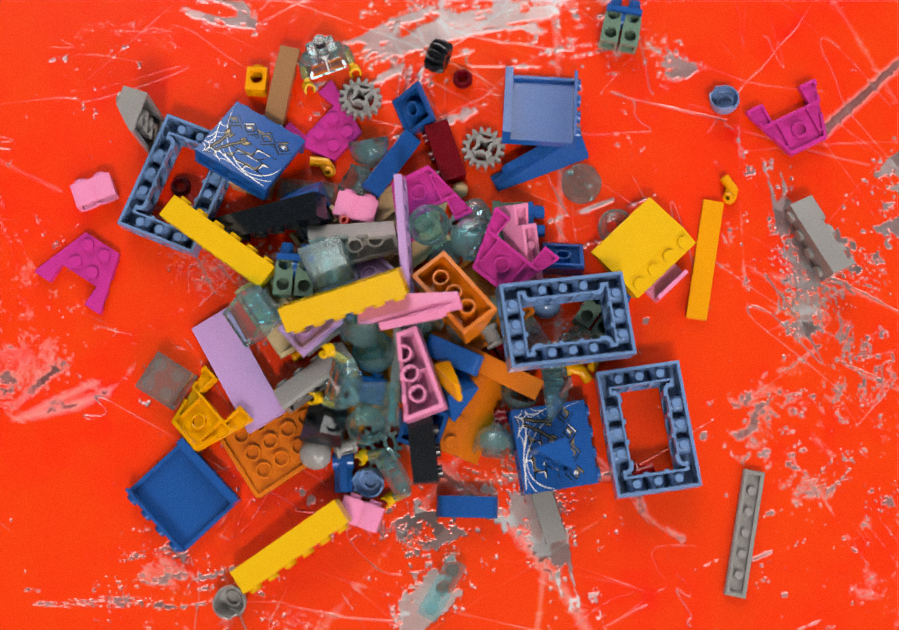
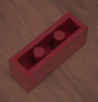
[422,119,466,185]

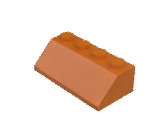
[411,251,497,344]
[440,373,506,465]

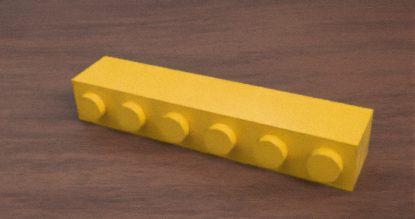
[159,195,275,290]
[278,266,410,334]
[230,499,353,594]

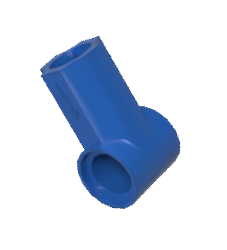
[332,452,355,493]

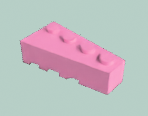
[396,326,449,424]

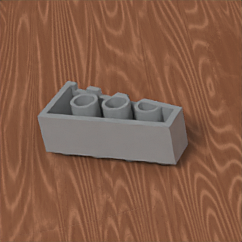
[785,195,856,281]
[307,221,399,273]

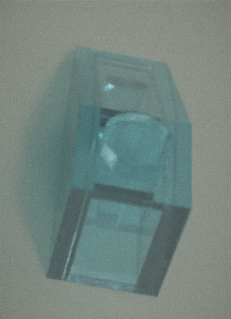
[541,368,572,422]

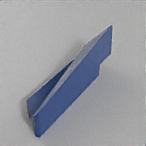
[490,133,589,191]

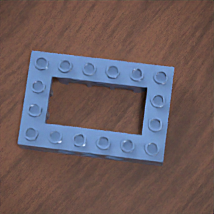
[117,113,230,258]
[495,271,637,373]
[593,360,702,500]

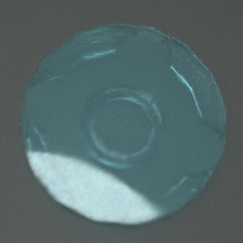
[561,164,602,204]

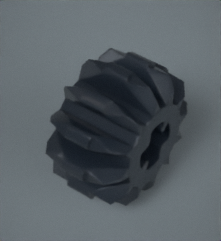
[424,38,453,74]

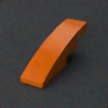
[464,344,544,400]

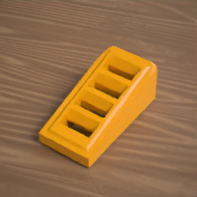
[434,360,463,402]

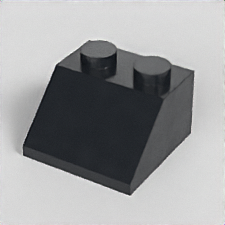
[300,396,351,449]

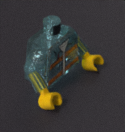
[298,35,362,94]
[307,343,362,410]
[354,447,413,508]

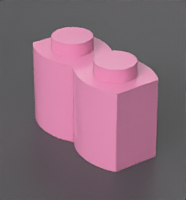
[70,171,119,212]
[332,189,380,223]
[342,492,386,533]

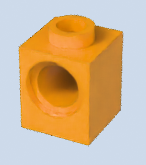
[245,65,270,97]

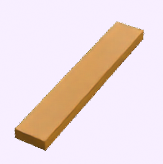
[685,199,724,321]

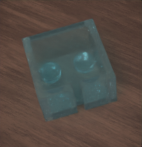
[223,284,281,348]
[135,351,198,411]
[355,382,402,428]

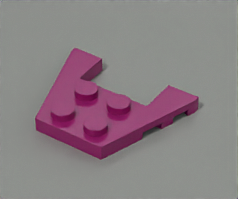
[745,78,827,157]
[285,80,362,162]
[391,165,473,243]
[472,207,559,288]
[35,232,121,316]

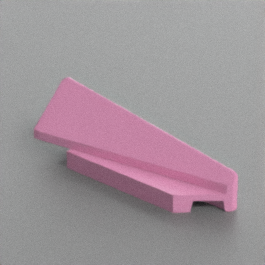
[498,203,543,281]
[357,291,463,330]

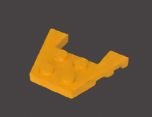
[171,366,254,452]

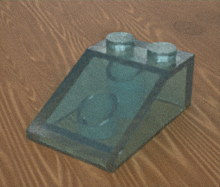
[297,235,360,293]

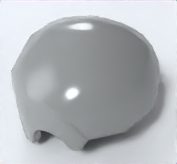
[300,442,332,470]
[212,585,247,620]

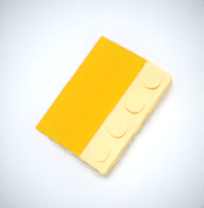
[591,197,696,299]

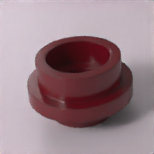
[453,69,473,89]
[171,176,191,196]
[493,405,509,426]

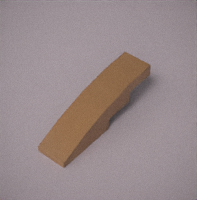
[265,45,301,127]

